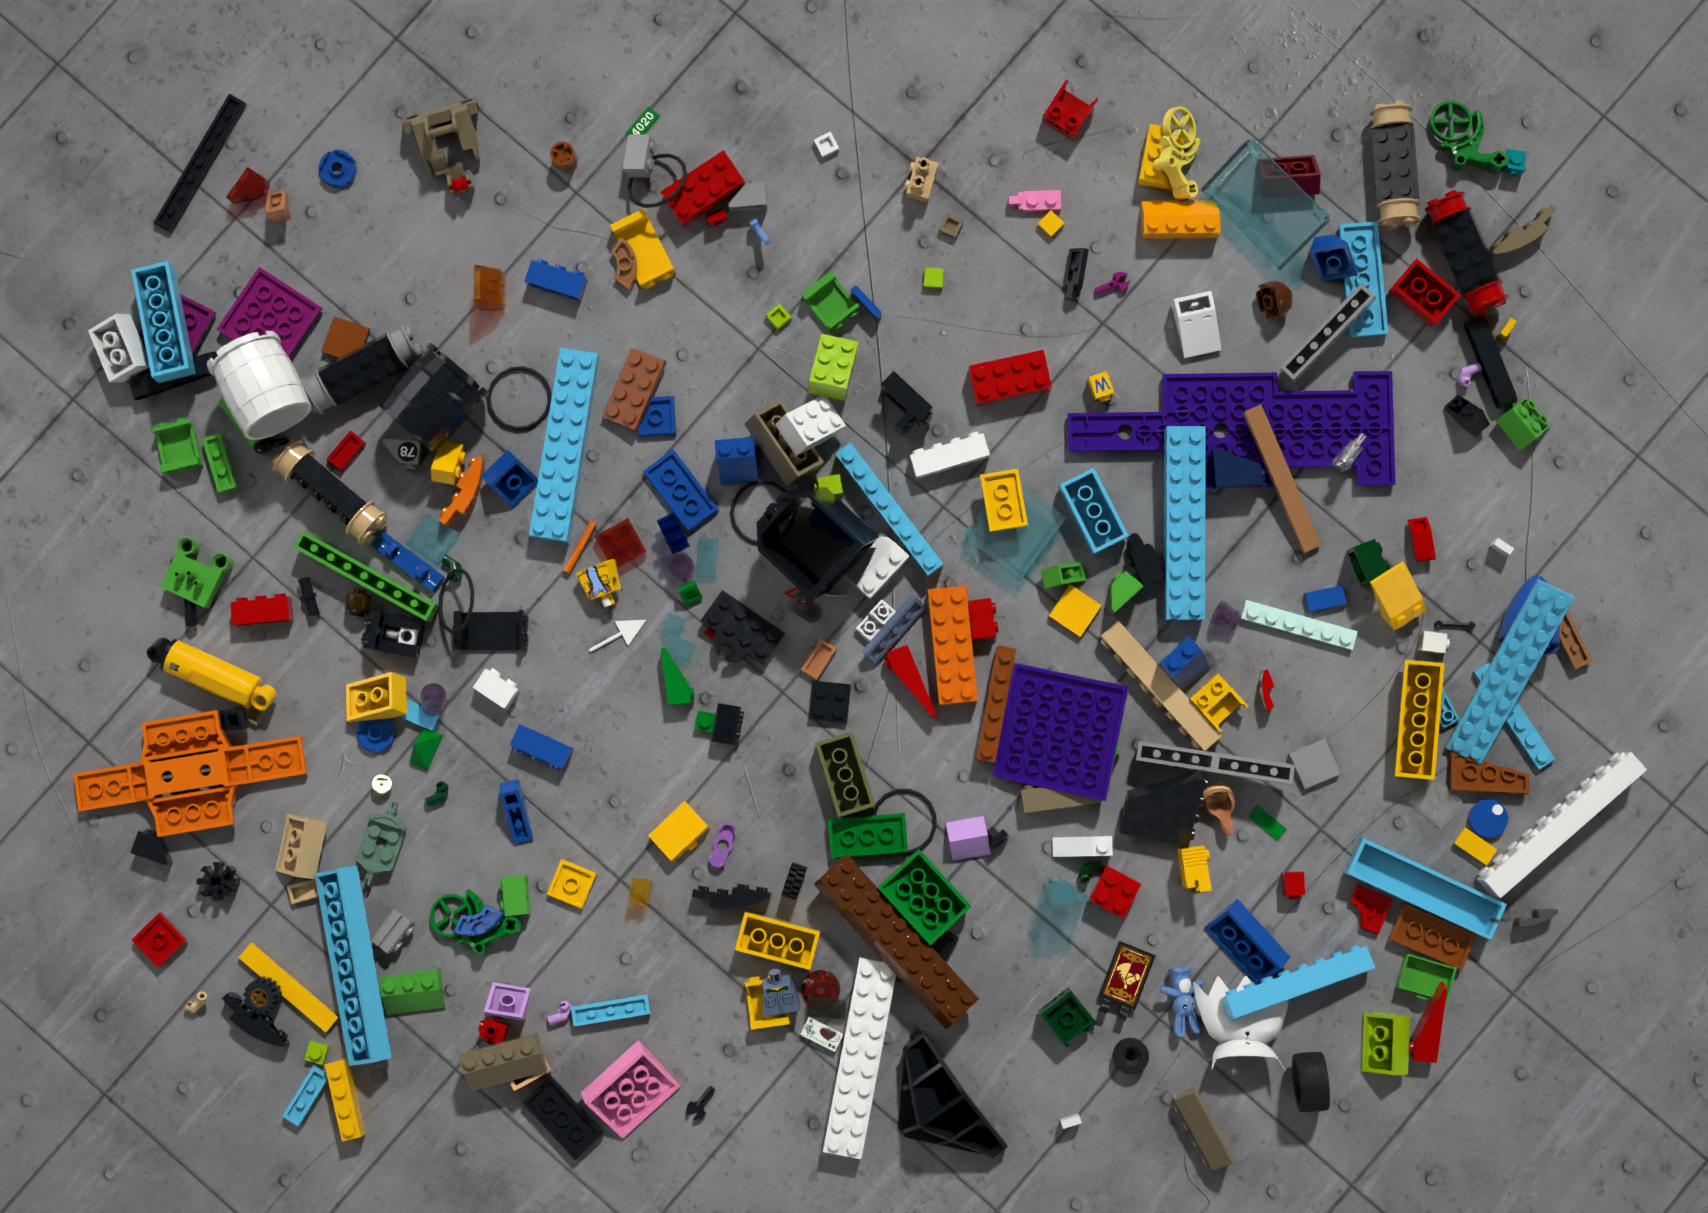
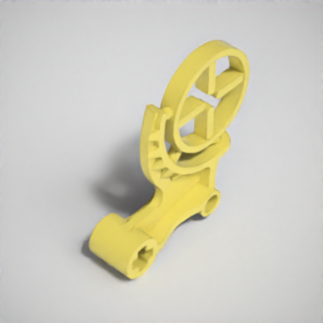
[1154,106,1201,200]

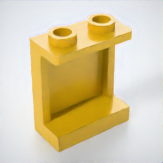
[744,975,790,1030]

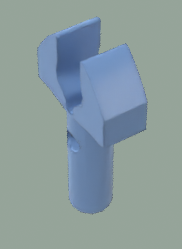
[749,218,770,245]

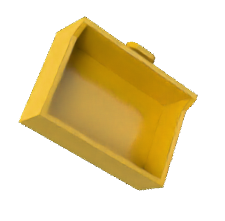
[648,801,710,862]

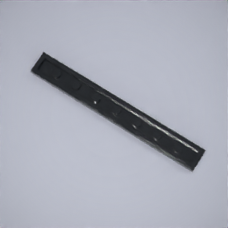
[153,94,247,233]

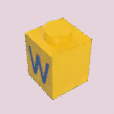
[1087,371,1114,403]

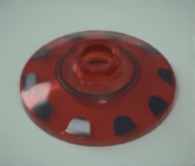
[802,970,840,1009]

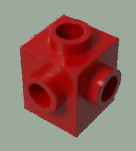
[478,1015,510,1045]

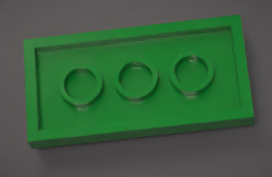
[828,813,908,858]

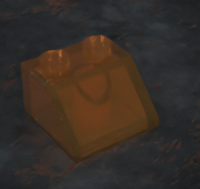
[474,265,506,311]

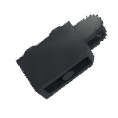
[1127,533,1166,588]

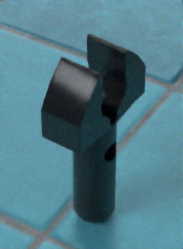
[687,1086,715,1120]

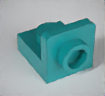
[1503,149,1527,177]

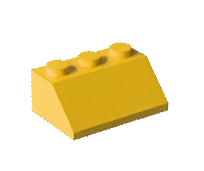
[1137,124,1184,191]

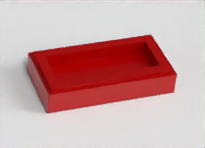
[326,430,366,472]

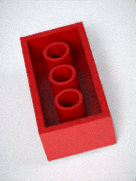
[661,150,745,228]
[968,350,1052,406]

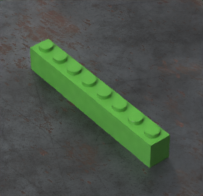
[293,531,439,622]

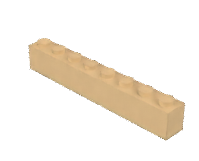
[1100,621,1222,751]

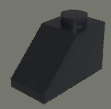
[130,828,173,866]

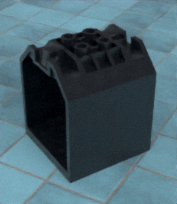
[756,487,879,602]

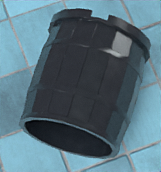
[379,342,489,453]

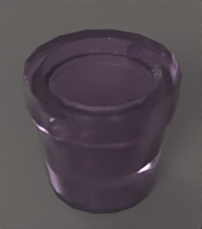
[1211,601,1242,631]

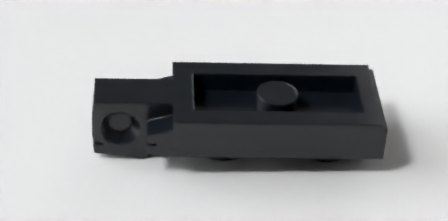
[1063,248,1089,302]

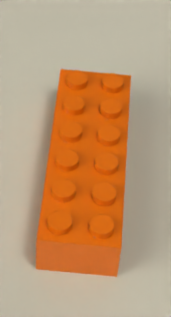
[927,586,978,705]

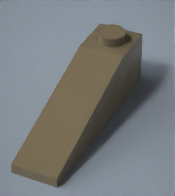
[1020,785,1101,813]

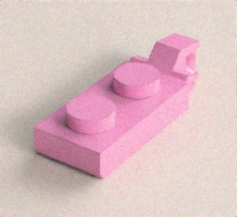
[1008,190,1061,212]

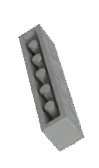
[1280,283,1376,383]

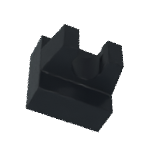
[987,826,1009,849]

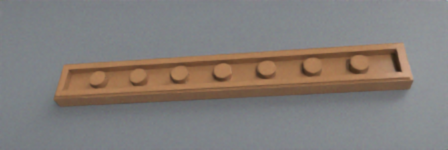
[1242,404,1321,553]

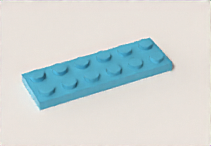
[1338,221,1389,338]

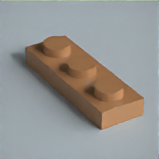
[1559,611,1593,670]

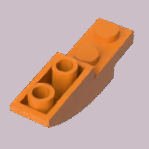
[439,455,485,527]

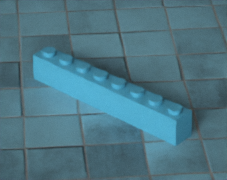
[835,443,943,577]
[1221,945,1375,1021]

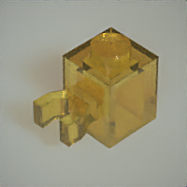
[629,878,653,907]

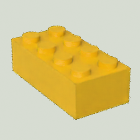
[735,911,821,970]

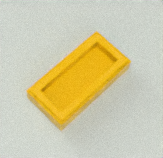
[1453,827,1498,866]

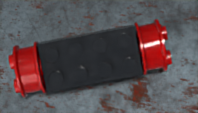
[1425,190,1509,316]

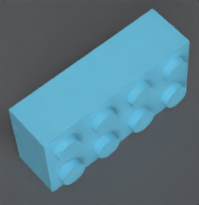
[1058,468,1129,555]

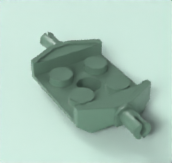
[354,801,407,885]

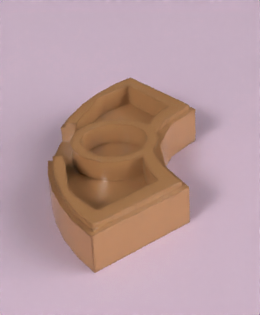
[611,237,638,290]

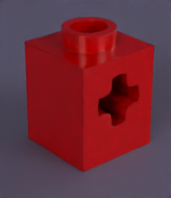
[1281,871,1305,900]

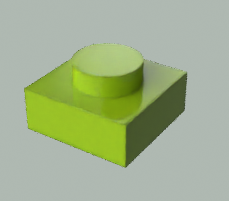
[304,1040,330,1065]

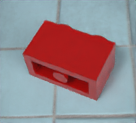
[968,598,999,640]

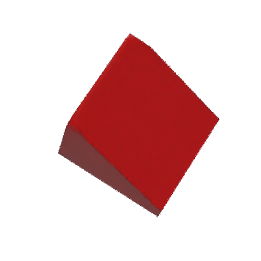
[706,208,728,228]

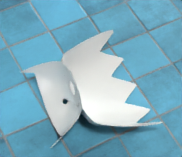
[1193,976,1289,1071]

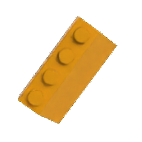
[1141,200,1220,239]

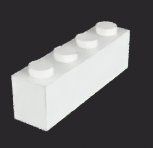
[910,432,990,479]

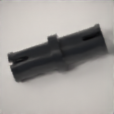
[298,577,320,617]

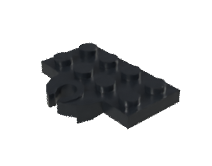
[700,590,785,665]

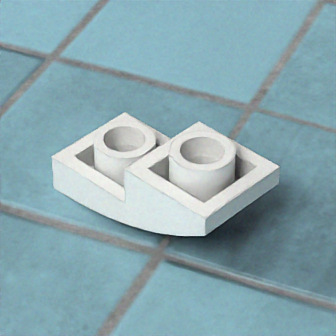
[855,599,896,642]

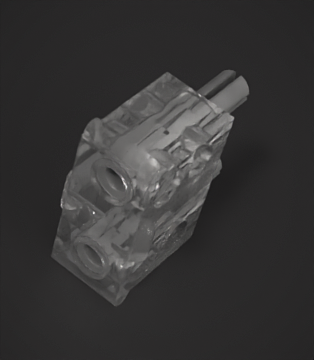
[1331,433,1366,473]

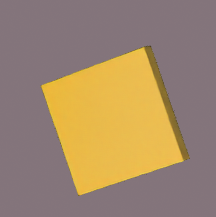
[1049,584,1102,637]
[546,859,597,909]

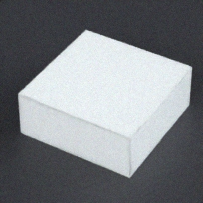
[814,131,839,158]
[1489,538,1514,557]
[1060,1113,1082,1129]

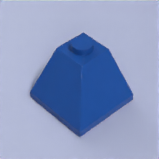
[1310,234,1358,281]

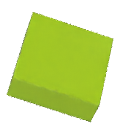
[923,268,944,289]
[765,303,792,330]

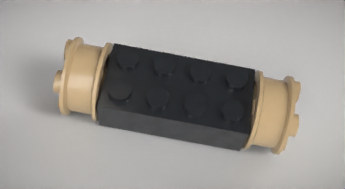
[1370,100,1421,230]
[272,439,388,545]

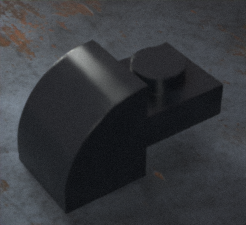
[219,707,248,731]

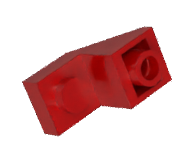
[1408,517,1436,563]

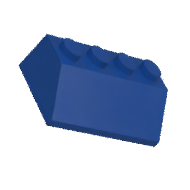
[1204,899,1290,985]

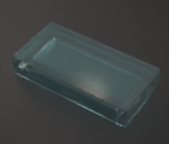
[696,538,718,577]

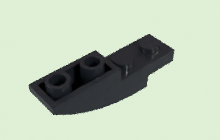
[692,884,772,909]
[221,992,290,1047]

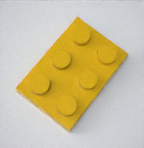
[980,469,1028,532]

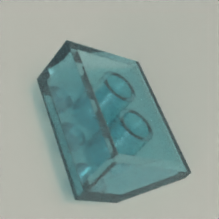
[1043,876,1090,907]

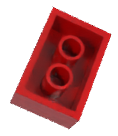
[1388,258,1461,328]

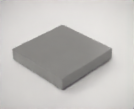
[1289,738,1340,789]

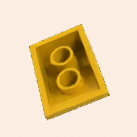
[1370,561,1427,631]
[346,672,407,722]

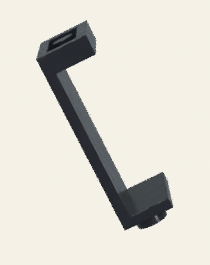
[454,610,529,651]

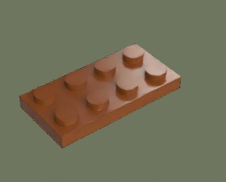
[602,348,667,431]
[1388,903,1477,970]

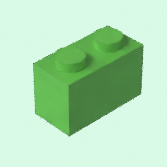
[499,875,531,916]

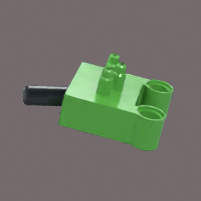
[160,537,234,627]

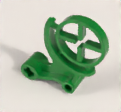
[1429,101,1508,174]
[430,889,523,954]

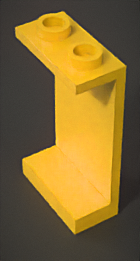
[610,208,675,289]

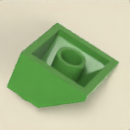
[1109,571,1143,615]

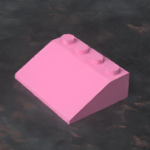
[581,1040,680,1139]

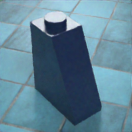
[1210,449,1265,490]

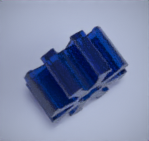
[657,512,690,554]

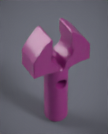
[1095,271,1130,295]

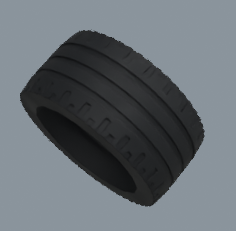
[1292,1052,1330,1113]

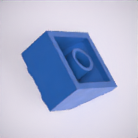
[481,450,538,508]

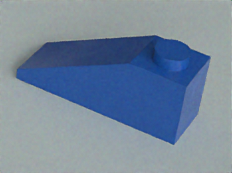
[499,779,533,844]

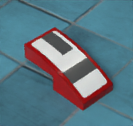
[1260,669,1275,711]

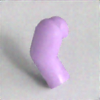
[1458,363,1482,387]
[548,1001,572,1026]

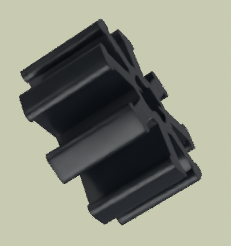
[196,862,240,901]

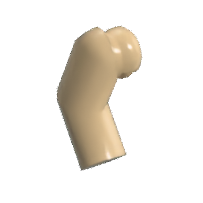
[184,991,207,1013]

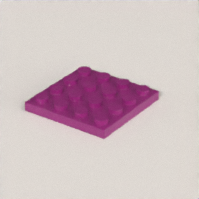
[217,267,323,358]

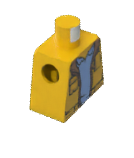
[576,559,621,607]

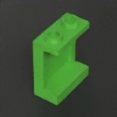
[801,271,860,332]
[152,418,203,475]

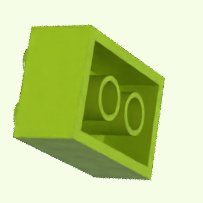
[808,334,858,401]

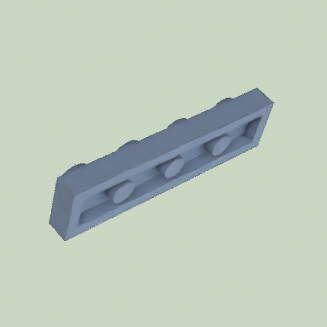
[862,594,926,664]

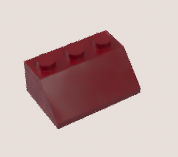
[1257,155,1321,199]

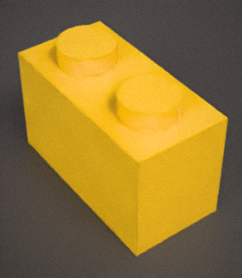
[431,441,466,485]

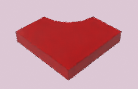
[1349,884,1393,935]

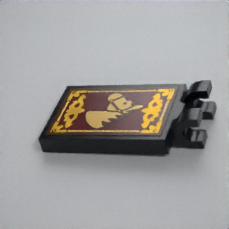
[1098,941,1156,1021]

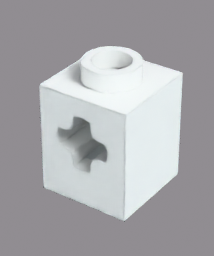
[1418,631,1450,654]

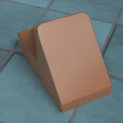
[266,190,291,222]

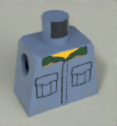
[763,969,801,1017]

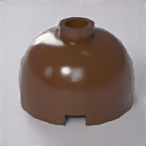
[1256,280,1293,320]

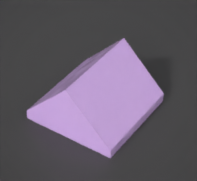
[946,816,991,861]
[484,982,531,1020]

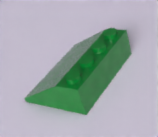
[877,849,972,946]

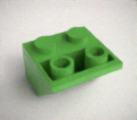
[1496,396,1550,450]

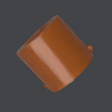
[550,141,578,171]

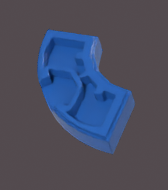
[453,905,505,936]

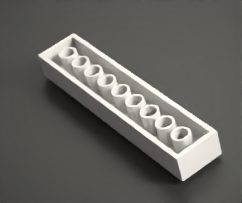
[1476,752,1647,898]
[823,956,896,1159]

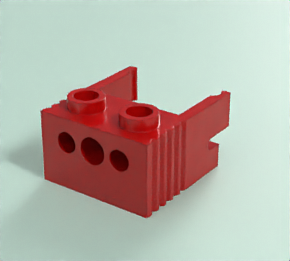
[1042,79,1098,141]

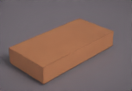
[801,638,837,681]

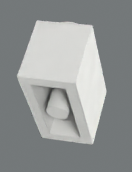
[472,668,520,709]

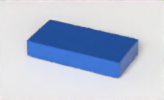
[851,285,881,321]
[1304,585,1347,612]

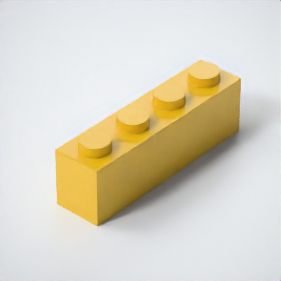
[325,1058,366,1141]

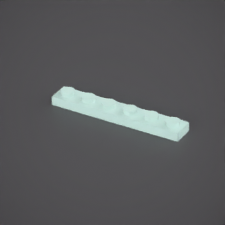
[1240,600,1358,650]

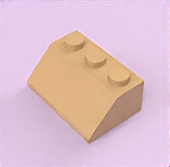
[275,814,327,879]

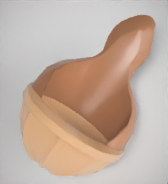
[1202,781,1235,836]

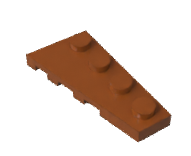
[1450,751,1529,794]

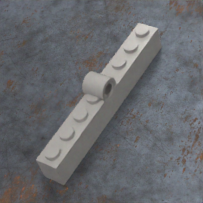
[1136,741,1295,785]

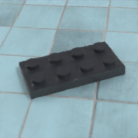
[522,1075,604,1160]

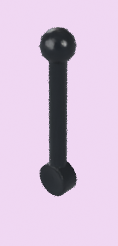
[1434,620,1476,629]

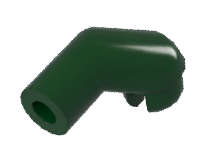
[441,555,463,582]
[425,781,449,807]
[1078,861,1103,884]

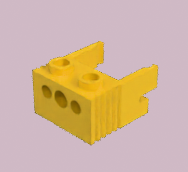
[1189,673,1248,732]
[1177,846,1212,892]

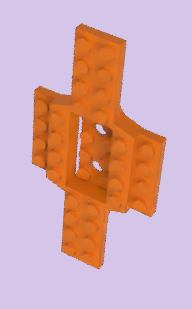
[73,710,308,837]

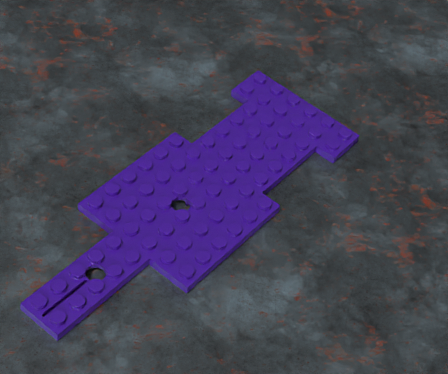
[1067,371,1396,488]

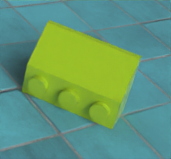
[1362,1012,1410,1075]

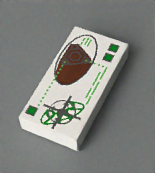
[800,1017,844,1052]

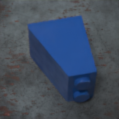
[714,437,759,485]
[1157,636,1210,692]

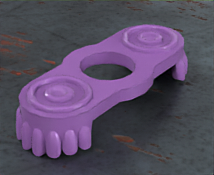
[709,823,736,868]

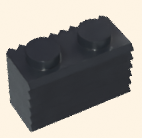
[711,703,744,745]

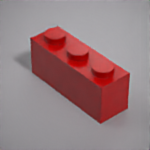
[230,594,294,626]

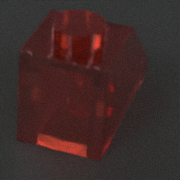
[226,167,270,204]

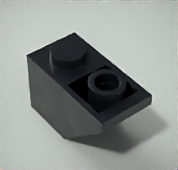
[1444,395,1490,437]

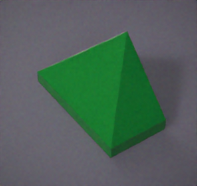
[410,728,443,770]

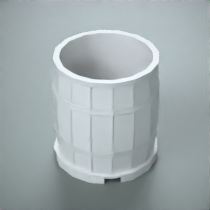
[207,331,311,440]

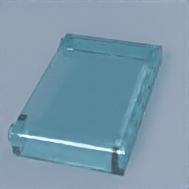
[1200,139,1330,270]

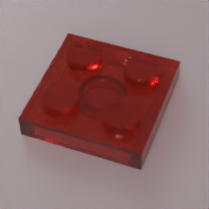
[595,518,647,568]

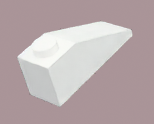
[1052,836,1113,857]

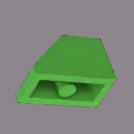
[1041,562,1086,589]

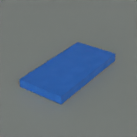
[643,449,719,533]

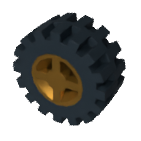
[243,977,282,1014]

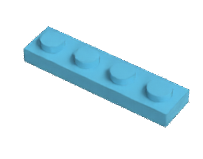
[571,994,651,1026]

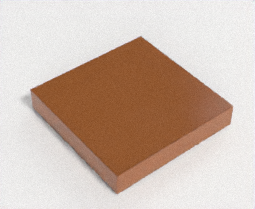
[321,316,371,358]

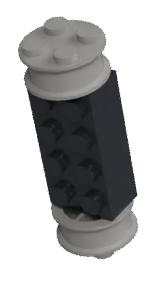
[301,324,424,415]

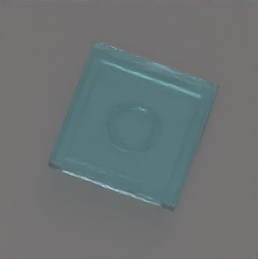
[405,513,459,566]

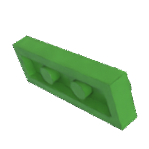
[202,433,238,493]

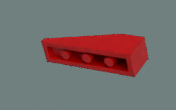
[884,644,937,718]
[1409,982,1447,1063]

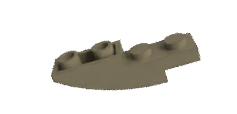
[1490,204,1557,258]

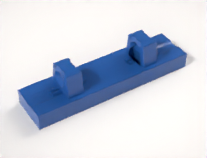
[372,531,444,592]

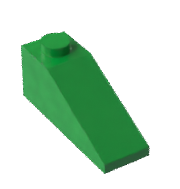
[661,648,695,706]

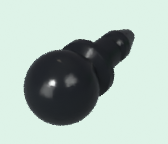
[253,438,290,454]

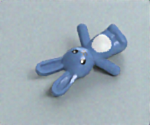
[1161,966,1203,1037]

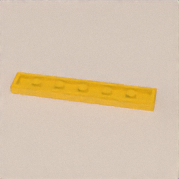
[238,942,339,1033]

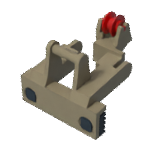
[402,97,481,195]

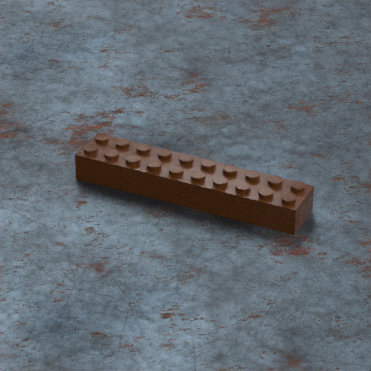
[814,854,979,1029]

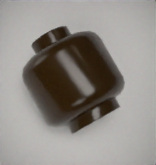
[345,589,371,617]

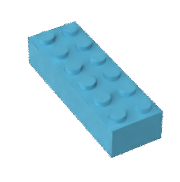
[131,261,196,383]

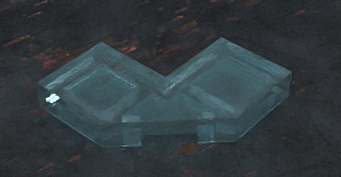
[661,612,696,663]

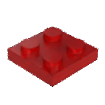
[131,912,187,968]

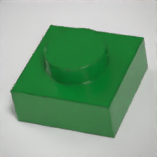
[677,580,703,606]
[694,711,716,733]

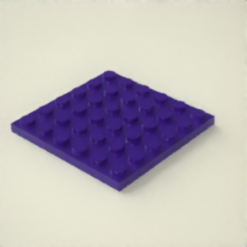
[993,663,1129,801]

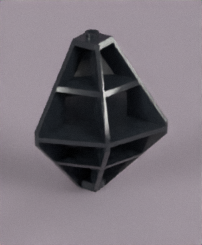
[898,1030,1008,1158]

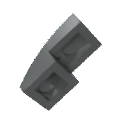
[1515,908,1558,927]

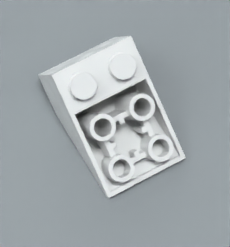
[1171,291,1222,359]

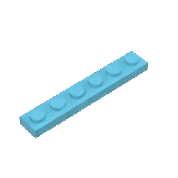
[1473,662,1555,770]

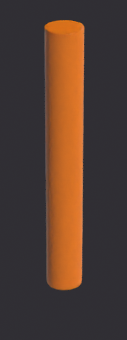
[563,520,597,574]

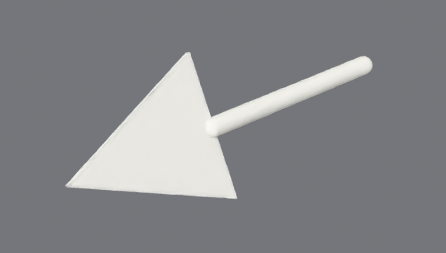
[589,620,646,652]

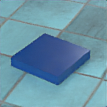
[638,396,677,437]

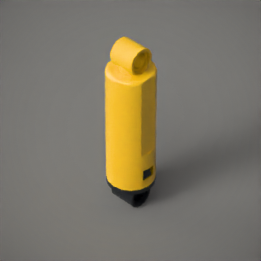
[147,638,277,710]

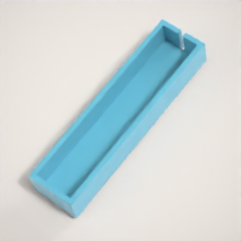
[1344,838,1507,940]

